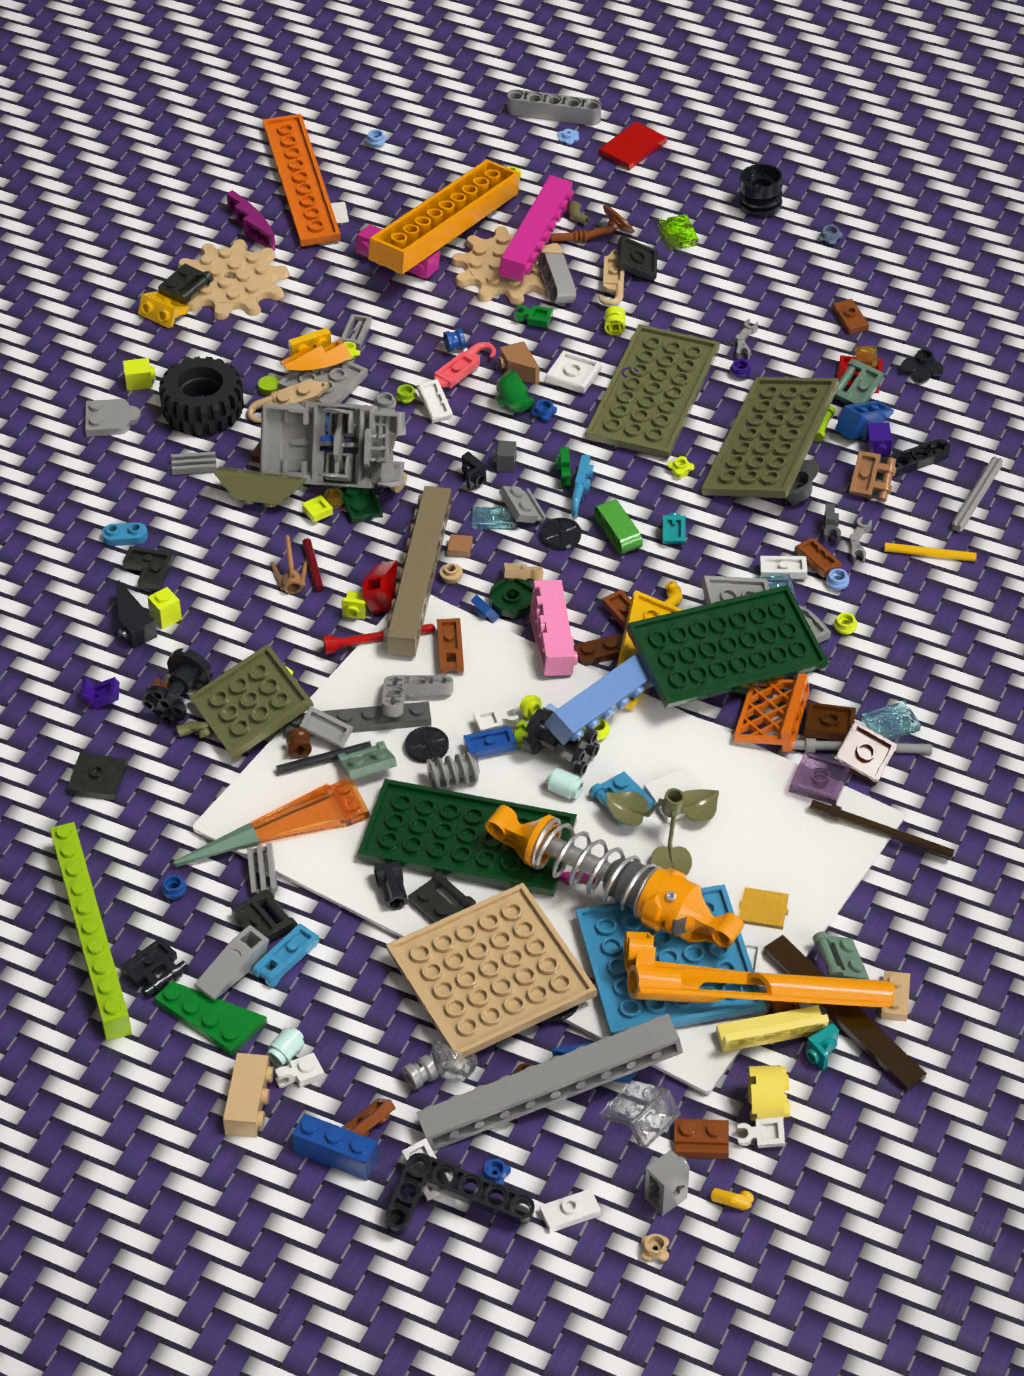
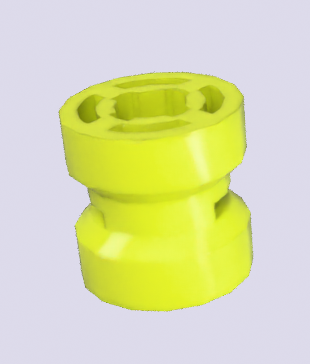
[604,306,626,336]

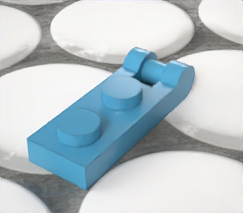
[252,923,320,987]

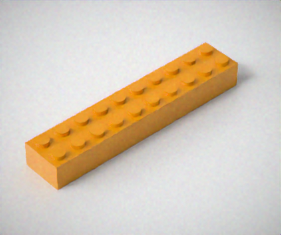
[368,159,520,274]

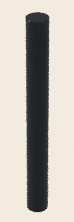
[276,741,372,775]

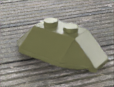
[214,466,307,507]

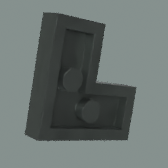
[123,546,174,591]

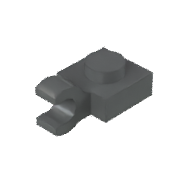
[823,503,841,542]

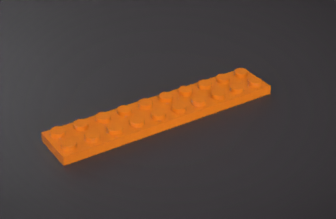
[263,114,341,246]

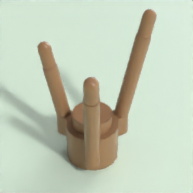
[270,535,308,594]

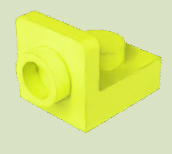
[341,591,369,620]

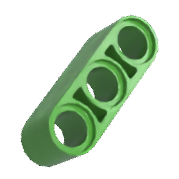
[594,499,643,554]

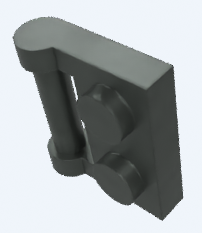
[158,263,214,305]
[408,871,476,924]
[231,890,298,942]

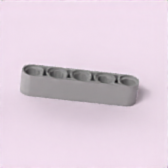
[507,89,601,126]

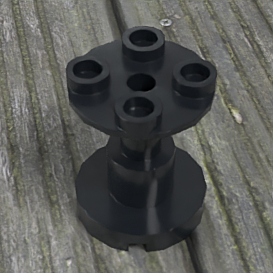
[142,648,213,725]
[522,707,600,776]

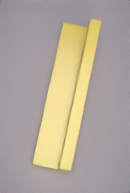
[716,1005,829,1053]

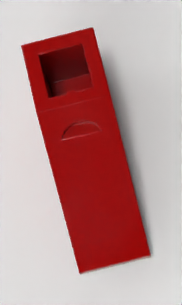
[362,560,398,614]

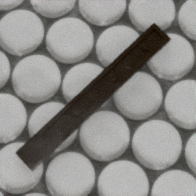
[763,935,927,1092]

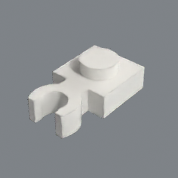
[474,706,519,732]
[737,1117,786,1148]

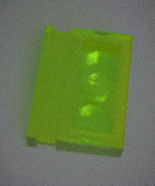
[658,214,699,250]

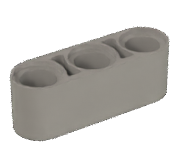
[538,252,576,304]

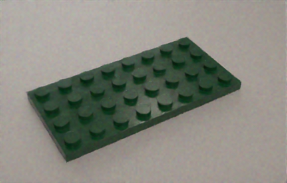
[626,585,829,709]
[358,779,577,897]

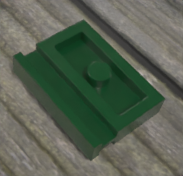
[339,487,383,524]

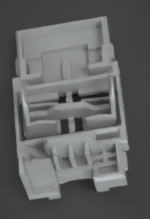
[260,402,406,488]

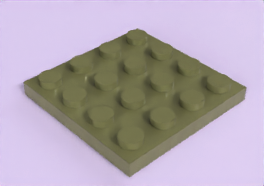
[189,644,314,760]

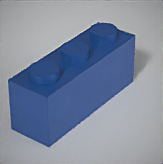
[292,1113,379,1181]

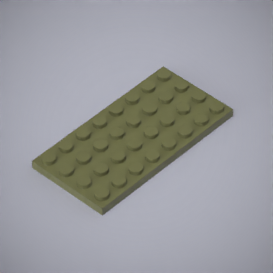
[585,324,720,459]
[701,377,839,498]

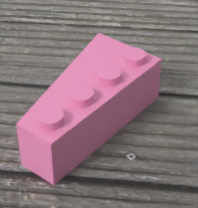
[529,580,578,676]

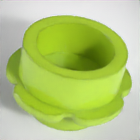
[395,384,417,404]

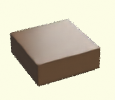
[447,534,473,558]

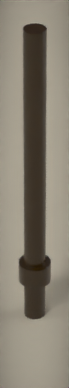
[810,800,955,859]

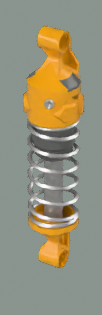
[485,805,744,947]

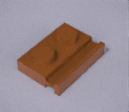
[674,1118,729,1160]

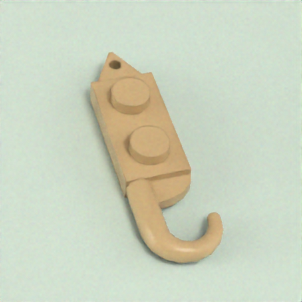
[598,249,624,306]
[247,378,330,423]

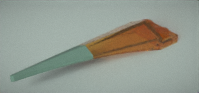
[173,777,371,867]

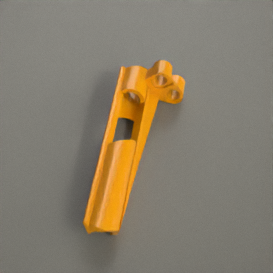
[624,931,895,1008]

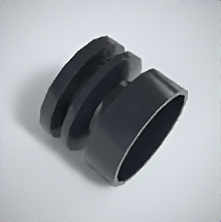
[740,164,783,217]

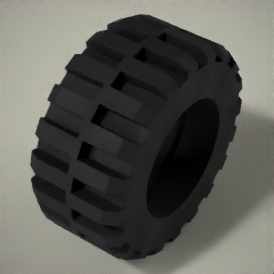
[159,356,244,436]

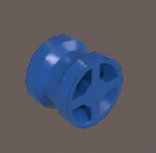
[443,328,466,353]

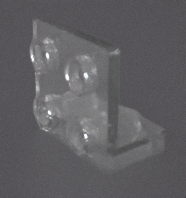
[599,1081,681,1148]

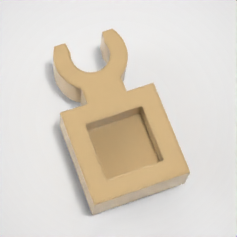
[503,563,544,581]

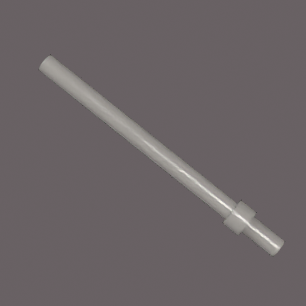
[793,738,932,754]

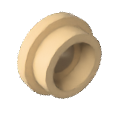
[440,563,463,584]

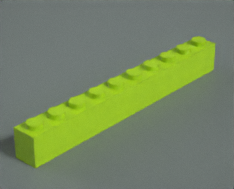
[50,822,132,1041]

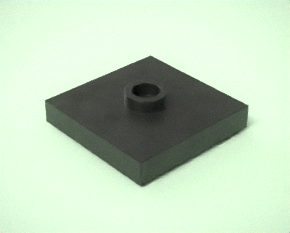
[617,236,658,282]
[67,753,128,801]

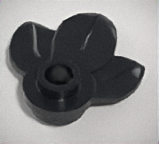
[900,349,943,383]

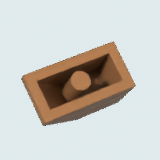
[498,341,540,385]

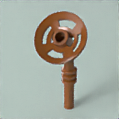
[551,204,635,243]

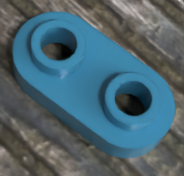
[102,522,148,546]

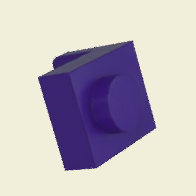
[80,677,120,709]

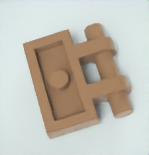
[849,450,897,502]

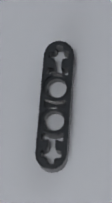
[876,439,950,480]

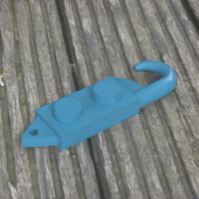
[571,454,594,519]

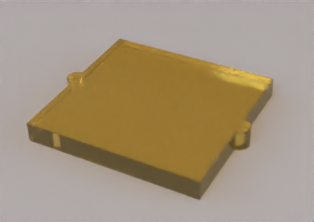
[739,887,789,930]

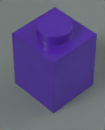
[865,423,892,457]

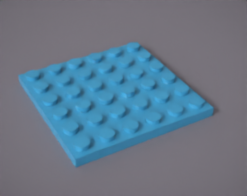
[575,884,765,1036]

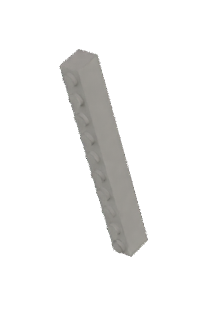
[416,1014,683,1151]

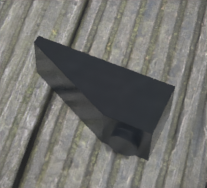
[115,580,157,649]

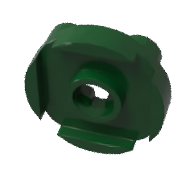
[489,578,533,620]

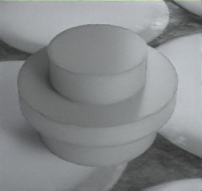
[375,392,396,409]

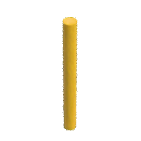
[884,542,977,562]

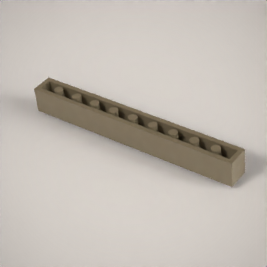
[383,486,451,657]

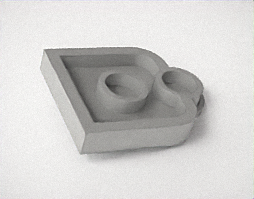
[85,399,141,437]

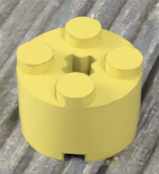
[748,1065,790,1121]

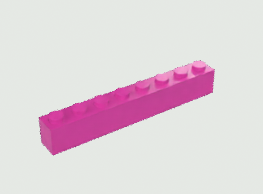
[499,175,574,282]

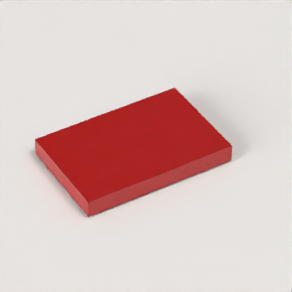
[599,121,667,170]

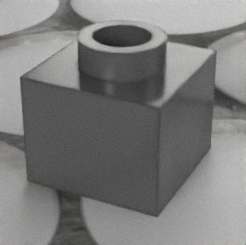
[493,440,517,473]

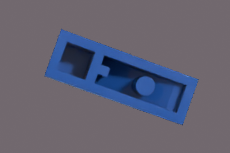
[835,401,894,440]

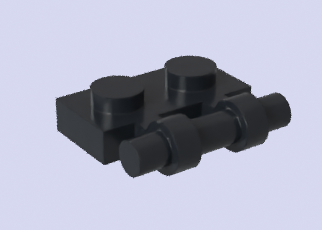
[120,938,189,998]

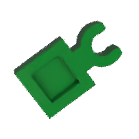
[514,305,553,328]
[556,447,571,487]

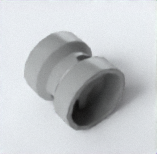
[402,1055,439,1091]

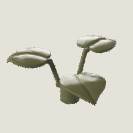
[606,788,719,876]

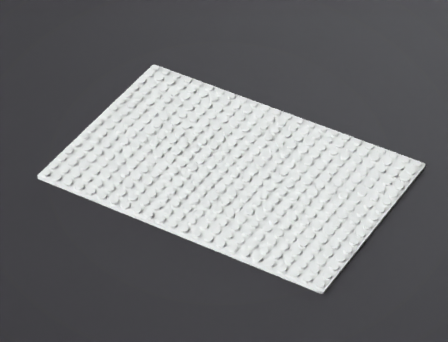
[193,595,905,1094]

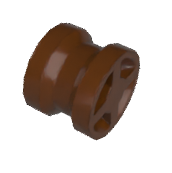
[285,728,312,759]

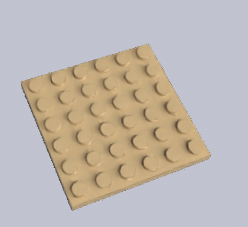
[386,883,597,1061]

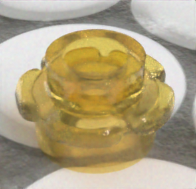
[323,488,344,508]

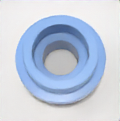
[366,129,386,147]
[826,568,849,590]

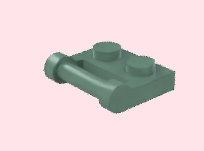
[833,359,884,405]
[337,741,397,780]
[812,931,869,979]

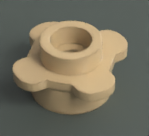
[641,1234,669,1262]

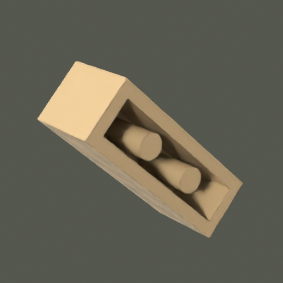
[223,1053,274,1138]

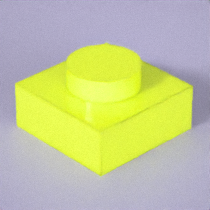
[302,495,333,523]

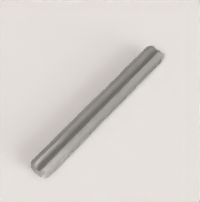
[951,456,1003,532]

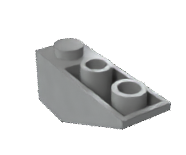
[194,925,269,1001]

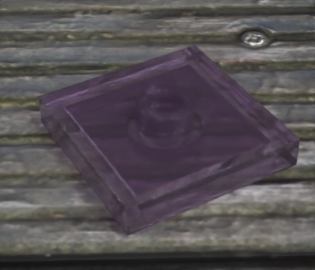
[789,752,851,805]

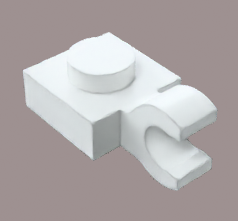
[275,1053,324,1088]

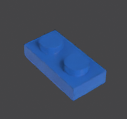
[463,726,517,758]

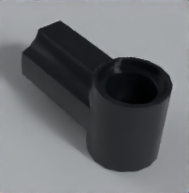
[374,860,408,911]

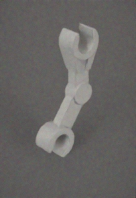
[736,319,758,360]
[849,517,872,564]

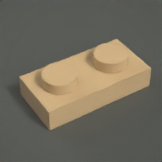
[880,971,910,1022]

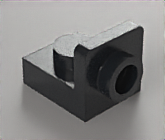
[462,452,487,491]

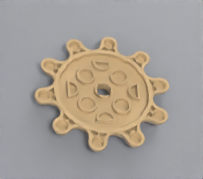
[451,226,562,305]
[178,239,290,320]

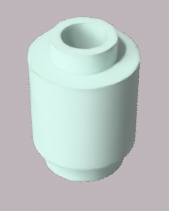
[545,768,584,799]
[266,1028,305,1067]

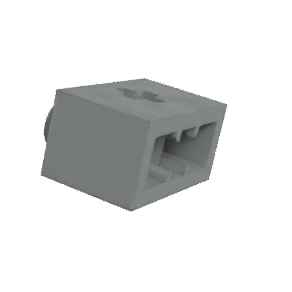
[644,1150,690,1216]

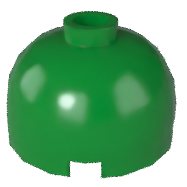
[495,368,535,413]

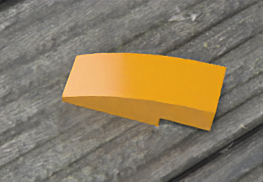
[280,339,352,370]

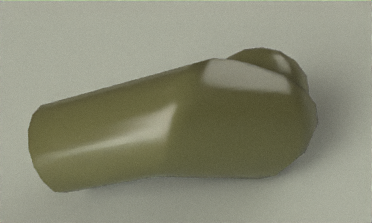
[568,201,590,226]
[176,721,212,739]

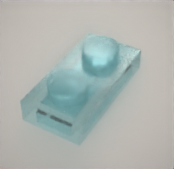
[472,507,517,530]

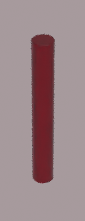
[302,538,324,592]

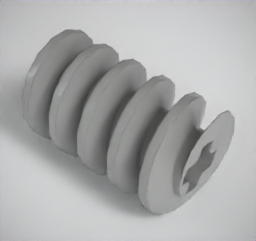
[426,751,480,789]

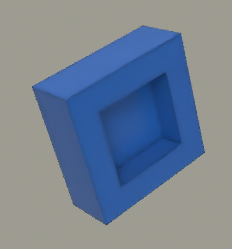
[471,594,500,623]

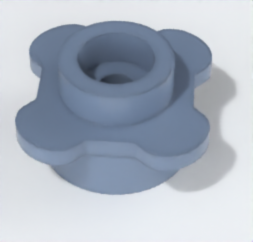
[818,225,843,244]

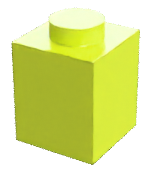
[123,358,156,391]
[147,587,182,630]

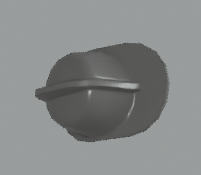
[785,460,819,507]

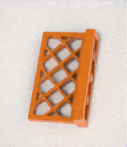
[734,673,810,752]

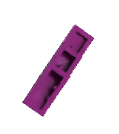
[226,190,276,251]

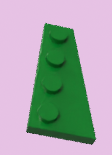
[154,981,268,1057]

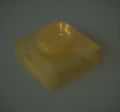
[854,346,878,367]

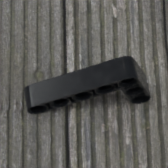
[385,1153,535,1234]

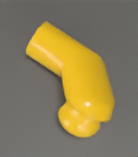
[664,581,683,607]
[711,1188,754,1211]

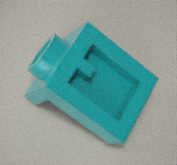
[662,513,686,544]
[806,1023,839,1070]

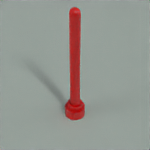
[323,624,435,654]

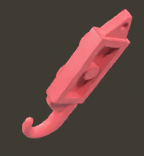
[434,342,497,389]

